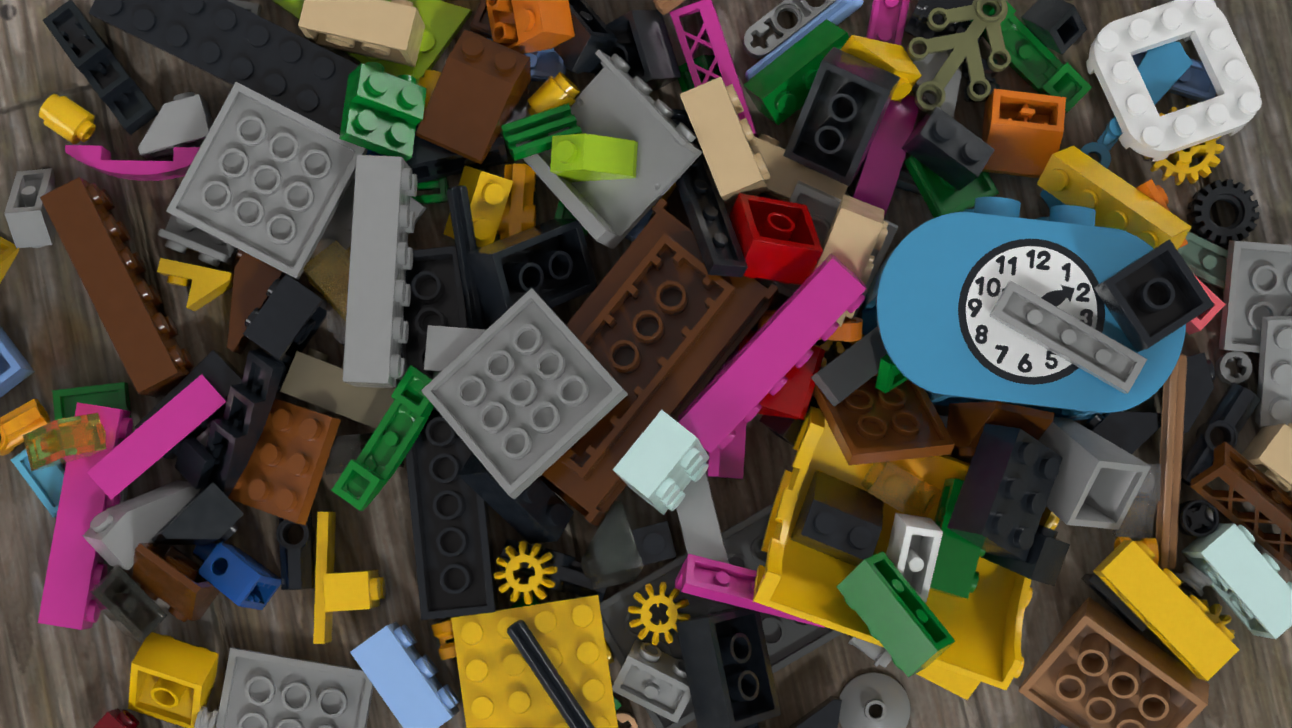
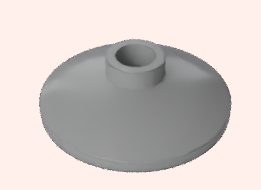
[839,672,910,728]

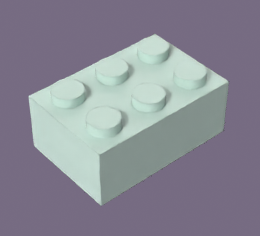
[613,410,710,515]
[1181,523,1292,639]

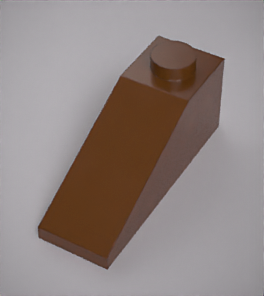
[227,250,286,355]

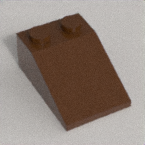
[416,29,531,164]
[132,542,220,622]

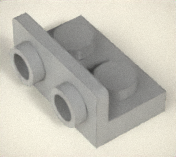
[157,215,238,268]
[612,639,691,723]

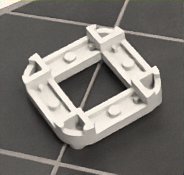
[1086,0,1262,161]

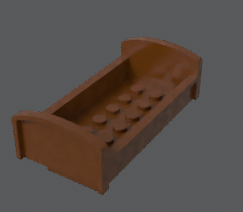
[539,198,779,527]

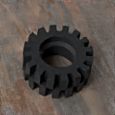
[1186,179,1259,247]

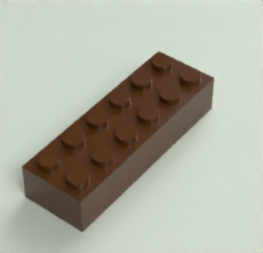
[40,177,195,398]

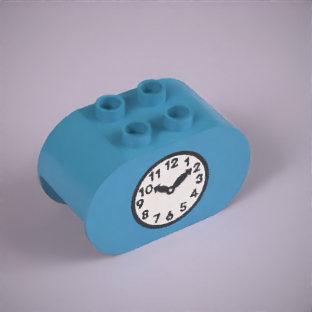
[861,197,1186,421]

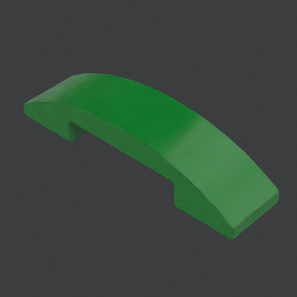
[971,1,1092,113]
[331,365,434,511]

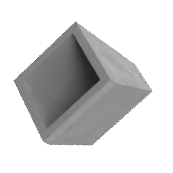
[1038,416,1151,530]

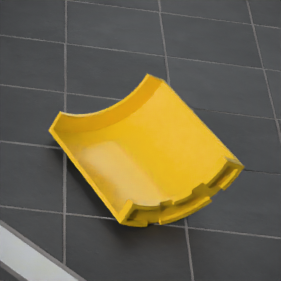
[753,406,1060,690]

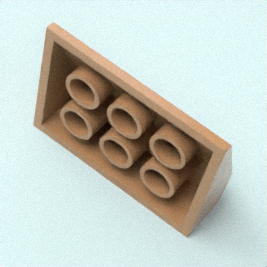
[1018,597,1209,728]

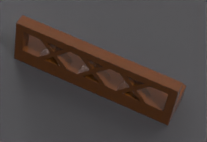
[1190,441,1292,571]

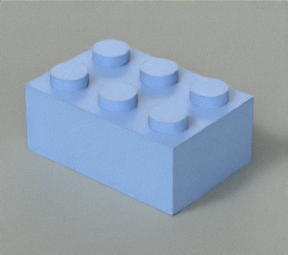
[350,622,459,728]

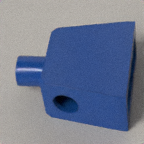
[193,542,281,610]

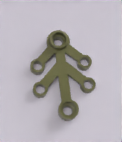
[907,0,1011,113]

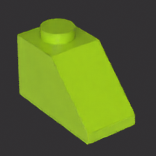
[550,133,638,182]

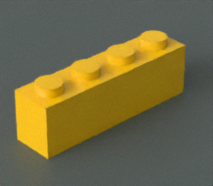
[1037,146,1192,250]
[1093,540,1240,681]

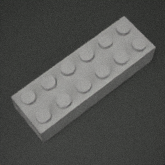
[343,155,417,389]

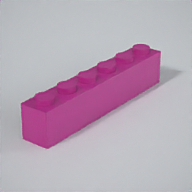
[677,253,866,454]
[38,402,133,630]

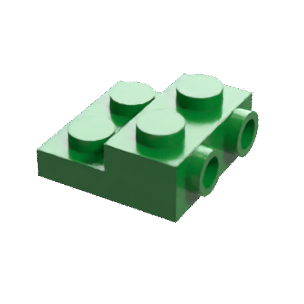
[339,62,427,162]

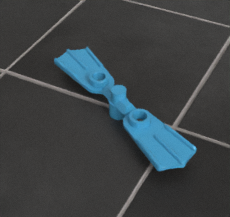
[1040,41,1193,209]

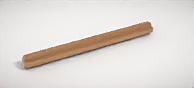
[1155,354,1187,570]

